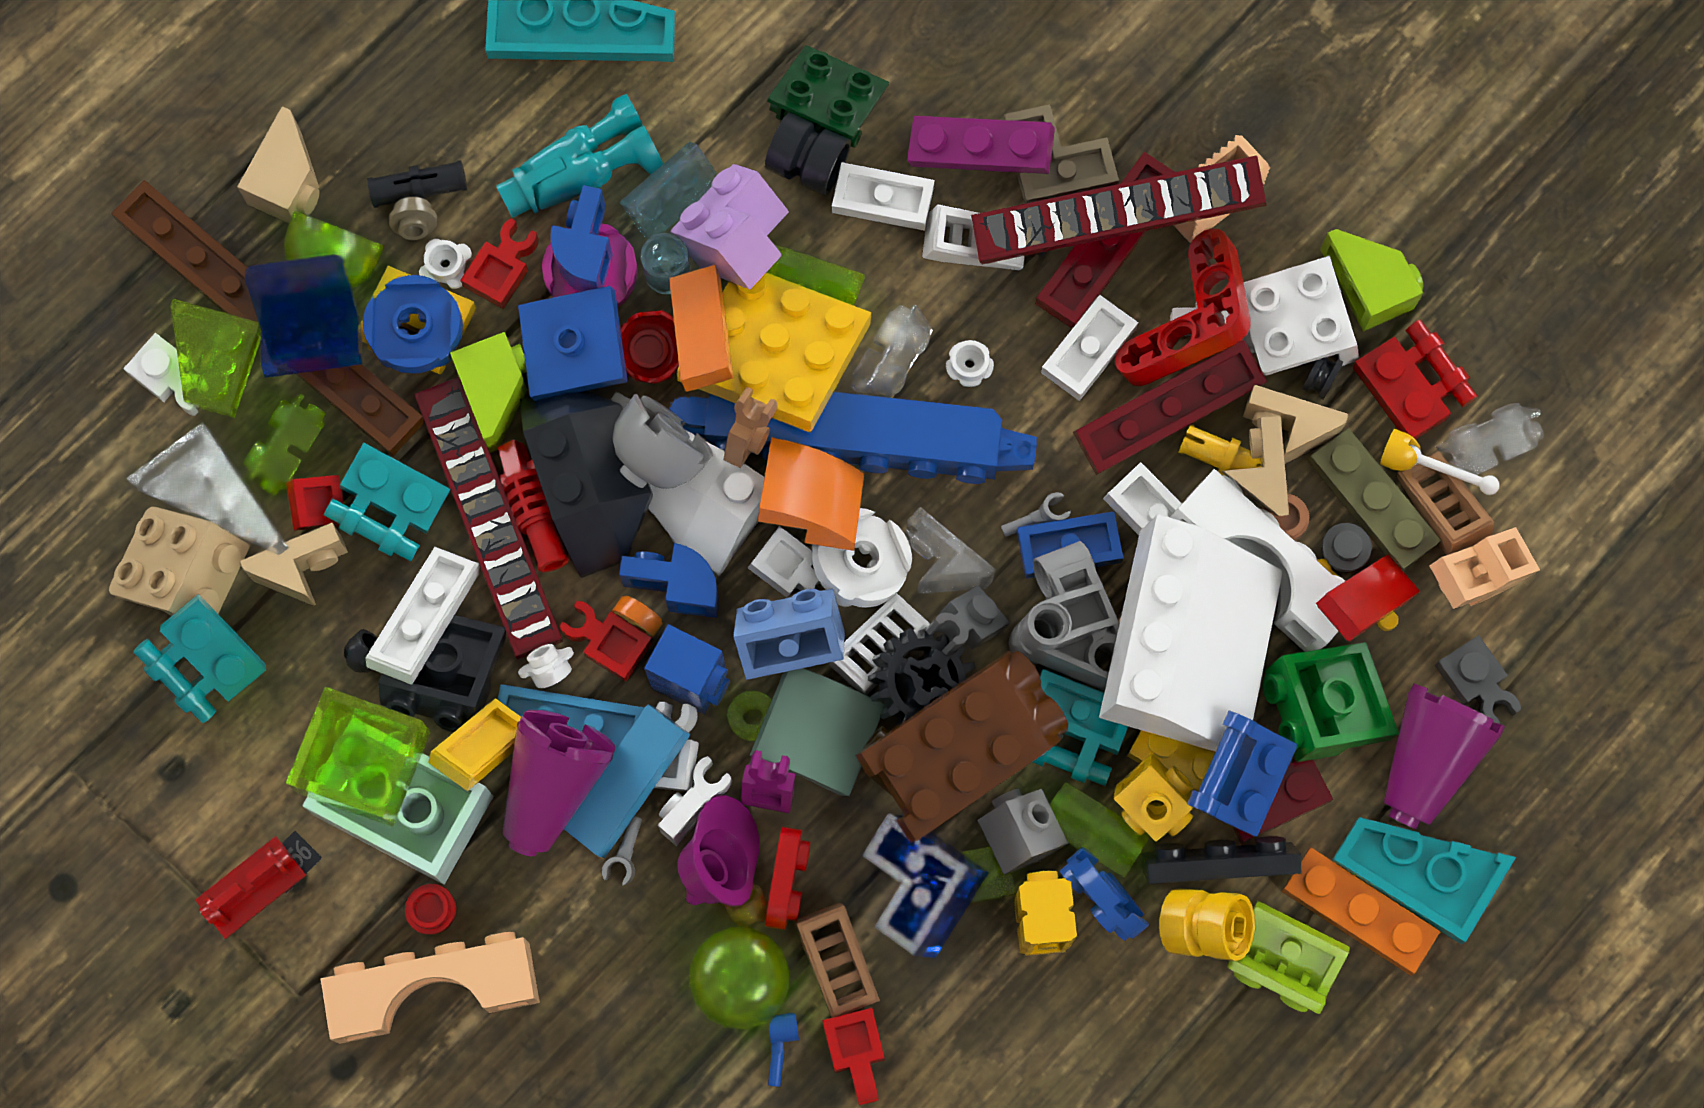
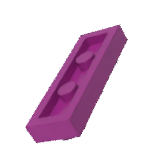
[907,116,1055,174]

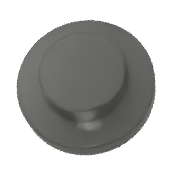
[1321,523,1372,572]

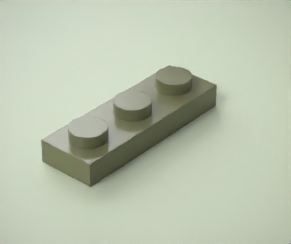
[1308,428,1442,571]

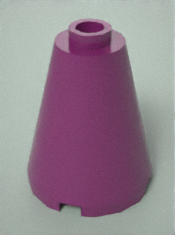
[1383,683,1505,829]
[502,710,615,856]

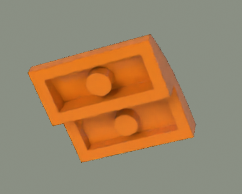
[757,437,864,551]

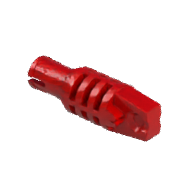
[498,440,569,573]

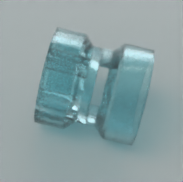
[640,233,691,294]

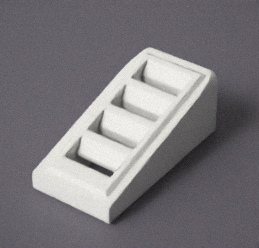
[922,205,1024,270]
[829,593,930,695]

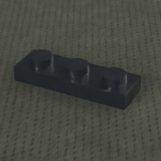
[1142,836,1302,884]

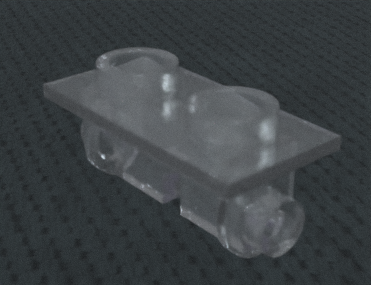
[850,305,933,398]
[1436,403,1544,475]

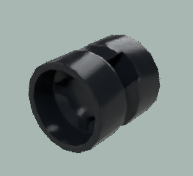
[764,112,851,196]

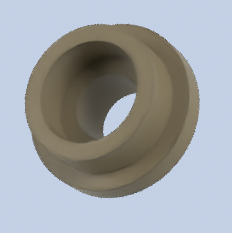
[389,197,437,240]

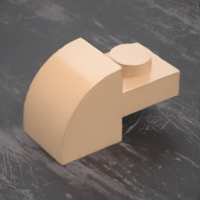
[1430,527,1540,609]

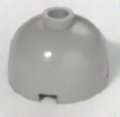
[612,394,713,489]

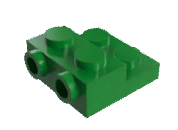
[1262,642,1399,763]

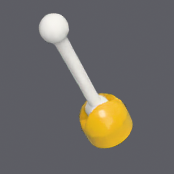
[1380,429,1499,495]

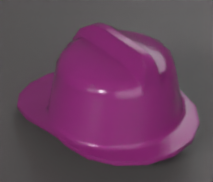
[677,795,760,906]

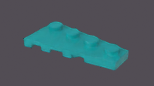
[485,0,676,62]

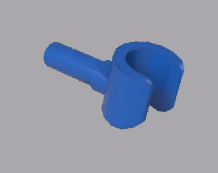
[768,1013,799,1087]

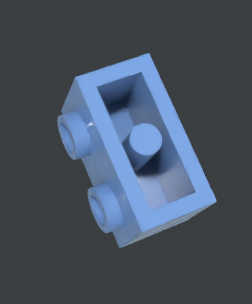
[733,588,845,680]

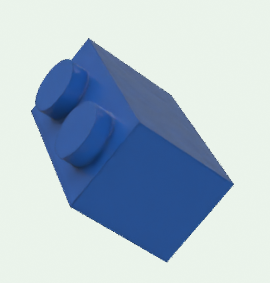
[644,624,730,715]

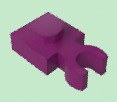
[741,750,795,813]

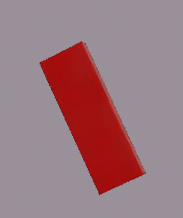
[1316,555,1420,642]

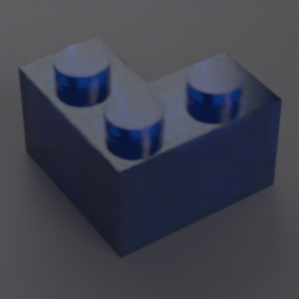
[862,813,989,958]

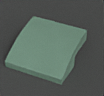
[750,668,885,796]

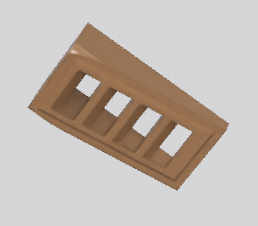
[1397,451,1494,555]
[794,902,880,1018]

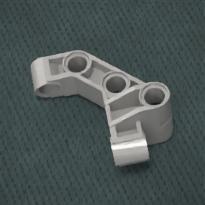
[1008,541,1120,692]

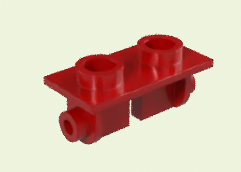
[195,836,306,939]

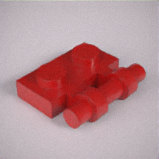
[1352,319,1478,439]

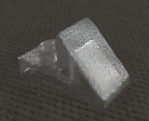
[906,507,995,593]

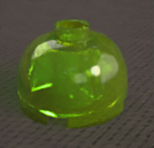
[284,210,384,296]
[689,927,790,1030]

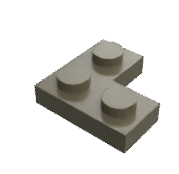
[1003,104,1119,204]

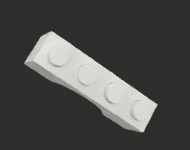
[1169,469,1345,652]

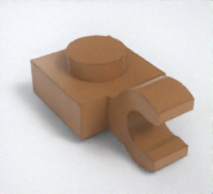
[723,387,778,468]

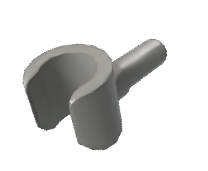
[1001,492,1071,537]
[602,816,642,886]

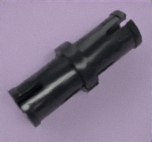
[367,160,468,208]

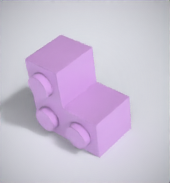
[670,164,789,289]

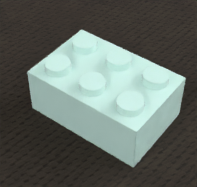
[303,717,494,885]

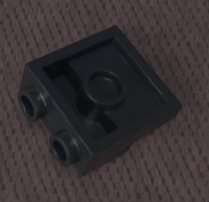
[378,615,506,732]

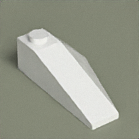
[611,392,765,576]

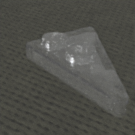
[127,422,289,555]

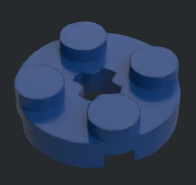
[363,275,463,373]
[1060,847,1149,941]

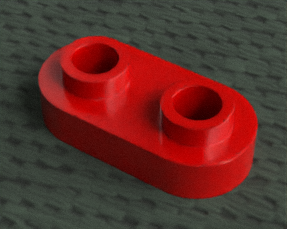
[765,827,811,930]

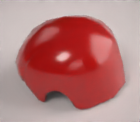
[620,310,679,384]

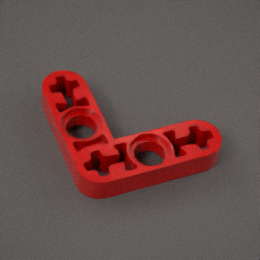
[1115,228,1251,386]

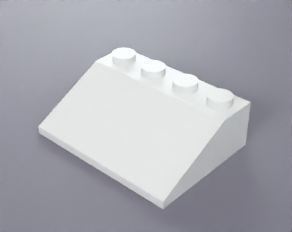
[1099,514,1283,752]

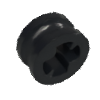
[1302,357,1343,400]

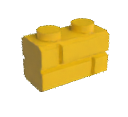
[1014,871,1077,956]

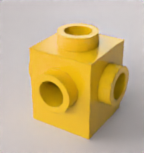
[1114,753,1194,842]

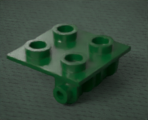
[767,45,890,148]

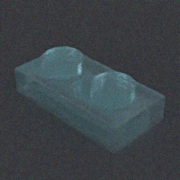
[619,141,718,242]

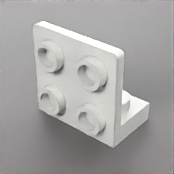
[1243,256,1359,375]

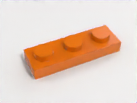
[1281,847,1441,976]

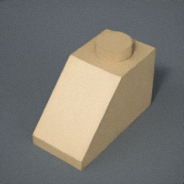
[237,106,319,227]

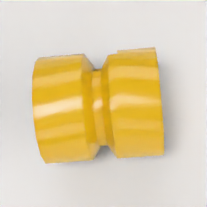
[1159,888,1255,961]

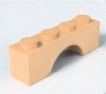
[321,932,540,1044]

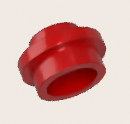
[405,884,456,935]

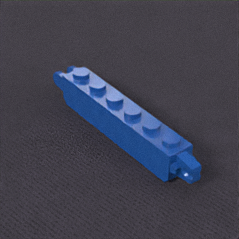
[669,392,1037,484]

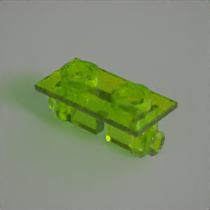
[242,394,326,496]
[1050,782,1150,878]

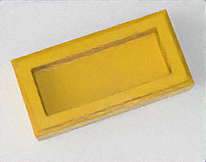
[428,698,521,791]

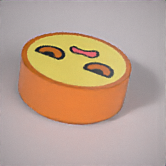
[612,595,663,638]

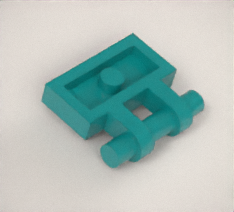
[323,442,450,562]
[133,594,266,723]
[1032,669,1128,786]

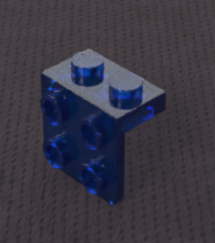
[245,254,362,378]

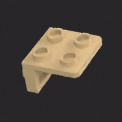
[109,507,251,616]

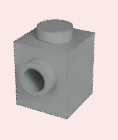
[978,789,1068,875]

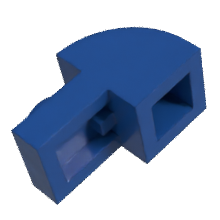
[550,185,613,292]
[619,543,719,618]

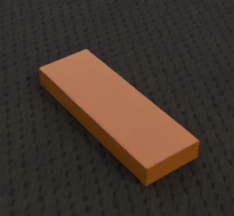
[669,265,733,392]

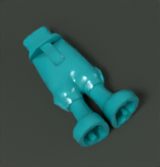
[496,94,665,218]

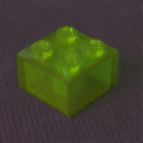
[286,687,431,827]

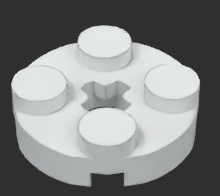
[812,508,912,607]

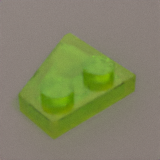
[171,299,265,418]

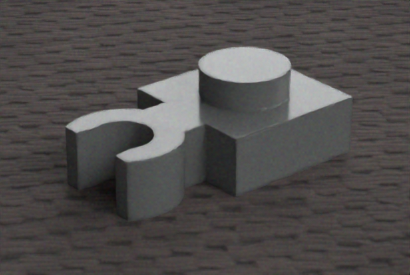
[926,585,1010,655]
[1435,635,1521,724]

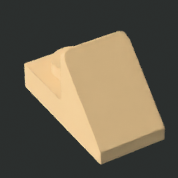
[1243,385,1348,464]
[1222,416,1289,516]
[240,523,348,605]

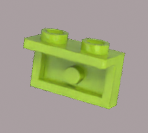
[1227,900,1350,1014]

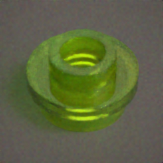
[727,691,772,741]

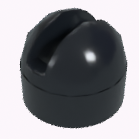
[344,629,378,673]

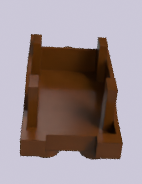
[855,651,1068,843]

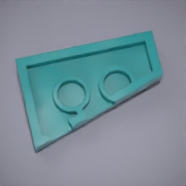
[1331,817,1516,945]

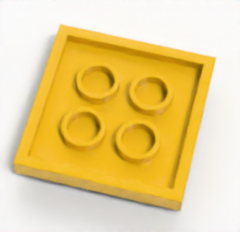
[677,273,871,433]

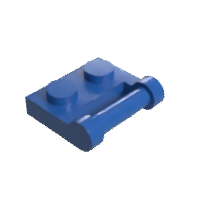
[1187,710,1298,837]

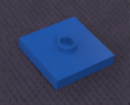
[518,286,628,401]

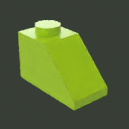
[1320,229,1424,331]
[450,332,527,453]

